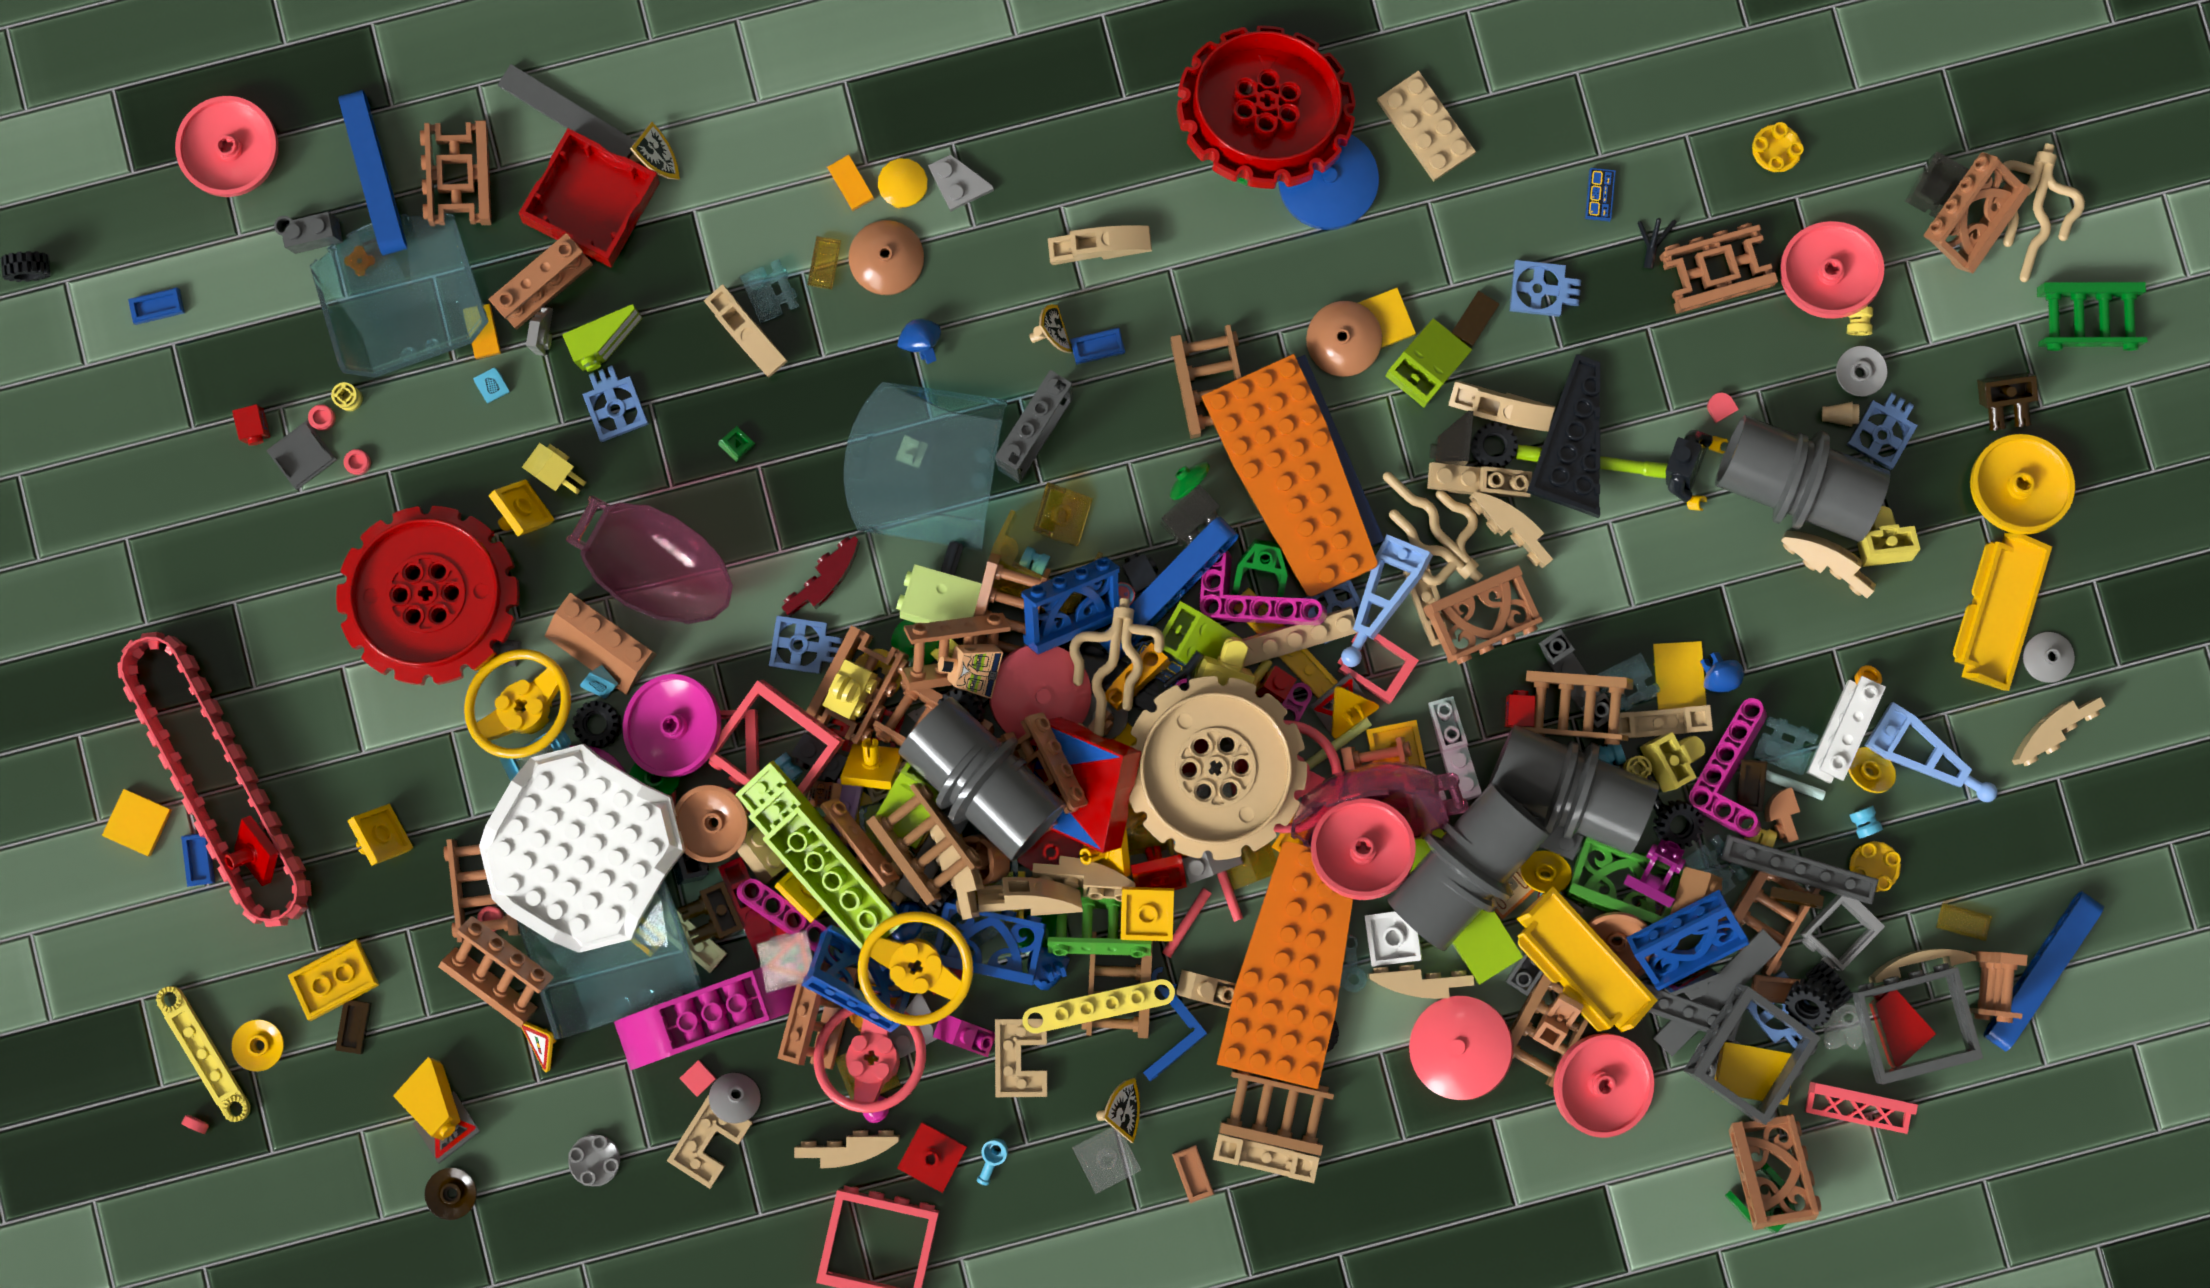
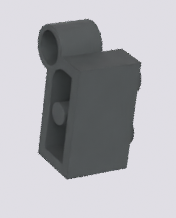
[274,212,343,254]

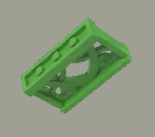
[1564,837,1683,926]

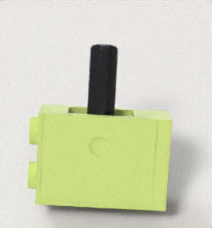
[896,541,982,623]

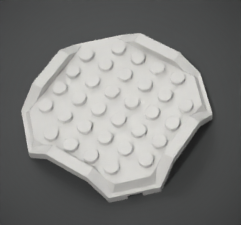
[479,744,685,953]

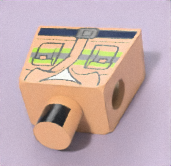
[938,644,1003,698]

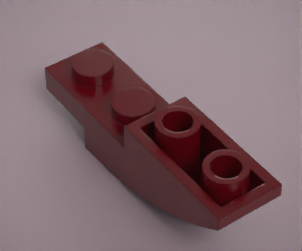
[782,536,860,617]
[718,857,782,963]

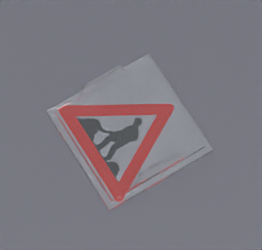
[756,930,812,993]

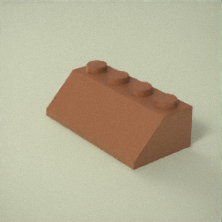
[545,593,657,695]

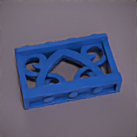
[1022,557,1120,654]
[1626,890,1750,991]
[935,898,1047,985]
[802,925,916,1033]

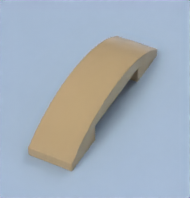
[1403,564,1456,647]
[1608,705,1713,738]
[1869,949,1976,983]
[1213,1134,1320,1183]

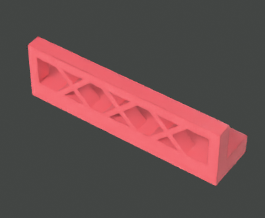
[1804,1082,1918,1134]

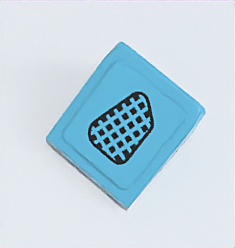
[473,367,510,404]
[580,665,618,699]

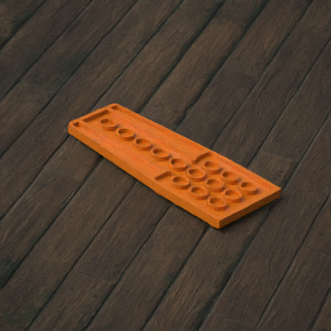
[1201,354,1377,597]
[1217,841,1353,1089]

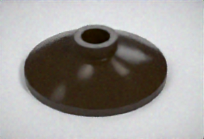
[424,1168,477,1220]

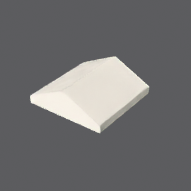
[1365,911,1423,967]

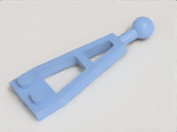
[1341,534,1433,667]
[1864,702,1998,802]

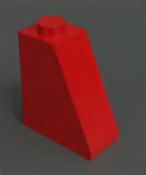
[1869,990,1936,1068]

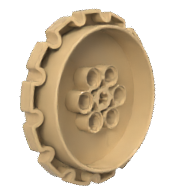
[1129,676,1307,860]

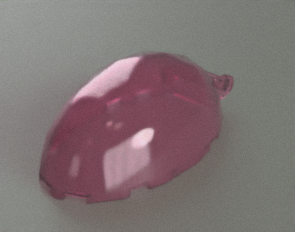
[566,495,733,624]
[1291,761,1468,848]

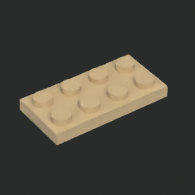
[1377,71,1476,182]

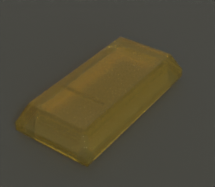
[807,236,841,290]
[1936,903,1992,941]

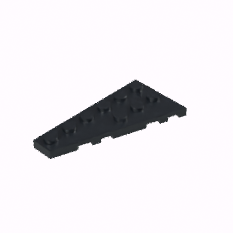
[1527,354,1600,518]

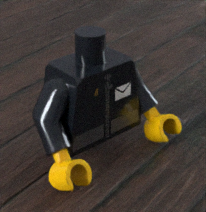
[1666,430,1728,511]

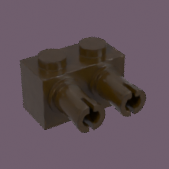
[1977,372,2038,430]
[677,881,744,946]

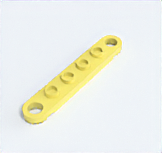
[1022,979,1175,1033]
[156,986,250,1122]

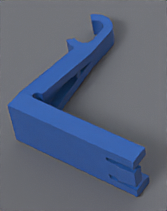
[1143,967,1208,1081]

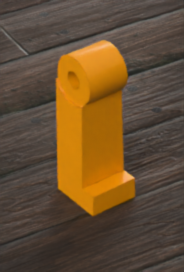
[1105,642,1171,711]

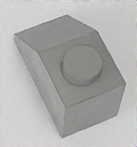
[1182,850,1244,884]

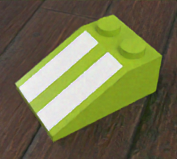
[562,304,642,372]

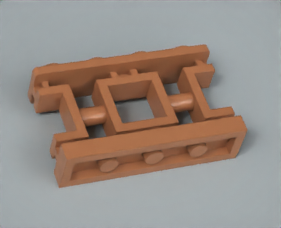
[420,120,492,226]
[1660,223,1778,314]
[806,625,909,745]
[997,713,1088,832]

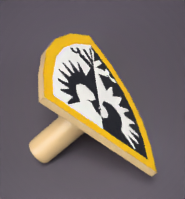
[630,122,680,180]
[1029,304,1073,353]
[1096,1078,1140,1143]

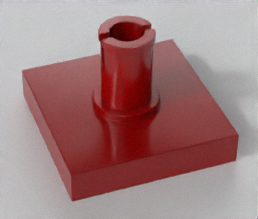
[225,815,279,886]
[1016,830,1083,871]
[1130,846,1187,890]
[897,1122,967,1193]

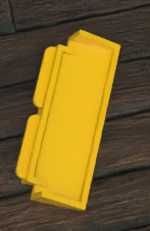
[1953,533,2052,691]
[1517,886,1658,1033]

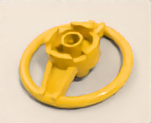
[464,649,571,759]
[858,912,973,1026]

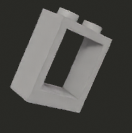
[1800,895,1885,971]

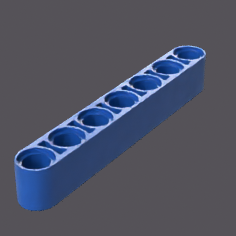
[338,90,408,256]
[1099,517,1239,659]
[1983,891,2104,1052]

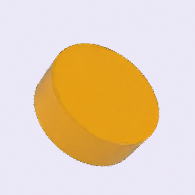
[1855,665,1882,684]

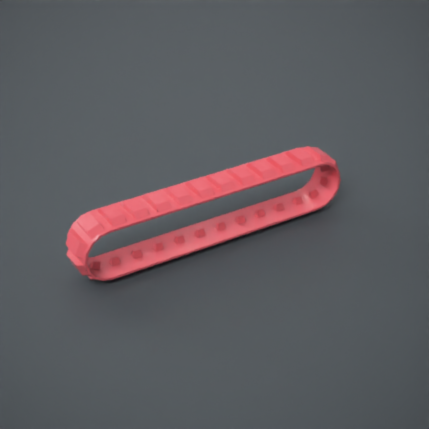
[118,632,312,927]

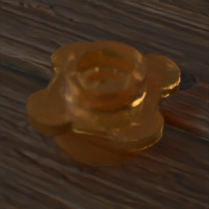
[344,246,375,276]

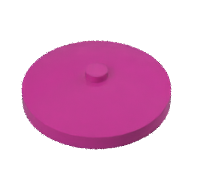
[623,674,721,777]

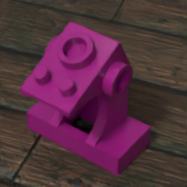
[1623,839,1686,908]

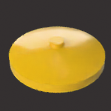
[1970,434,2075,534]

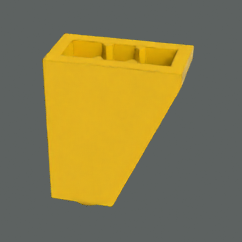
[393,1057,460,1140]

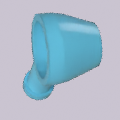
[977,1138,1008,1186]

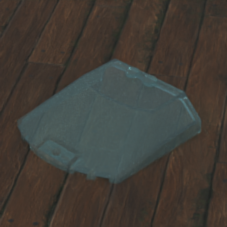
[310,212,489,378]
[844,382,1007,551]
[517,879,703,1040]

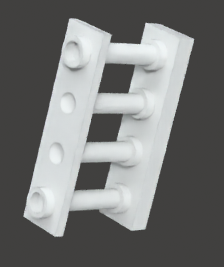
[1806,676,1886,783]

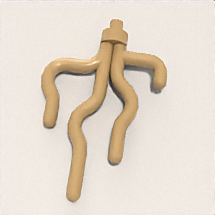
[2001,143,2085,282]
[1383,472,1483,586]
[1069,598,1165,737]

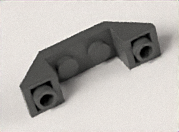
[1539,629,1610,728]

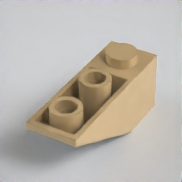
[1176,970,1236,1009]

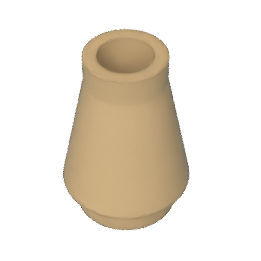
[1822,402,1859,427]

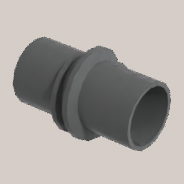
[1715,415,1891,542]
[898,697,1066,862]
[1487,724,1659,855]
[1387,783,1550,951]

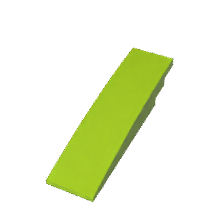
[735,760,902,950]
[1381,786,1523,985]

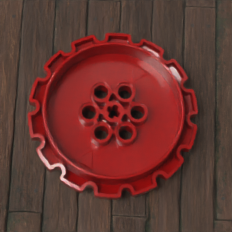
[1177,26,1356,189]
[336,506,520,686]

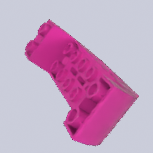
[614,952,810,1070]

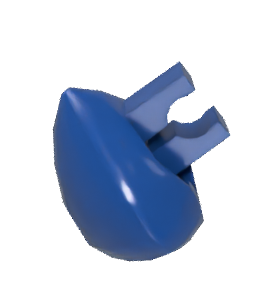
[897,319,941,364]
[1700,652,1744,692]
[891,901,923,943]
[1027,947,1070,990]

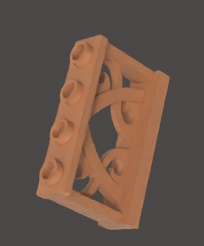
[1924,152,2031,274]
[1423,565,1543,665]
[1729,1114,1821,1230]

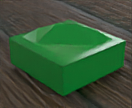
[718,426,755,462]

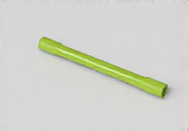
[1515,444,1668,479]

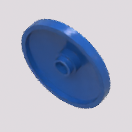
[1278,135,1379,230]

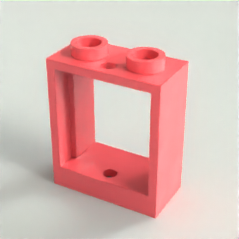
[1337,626,1419,704]

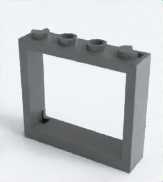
[995,370,1073,483]
[1852,963,1983,1085]
[1683,984,1821,1125]

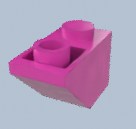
[933,1015,995,1057]

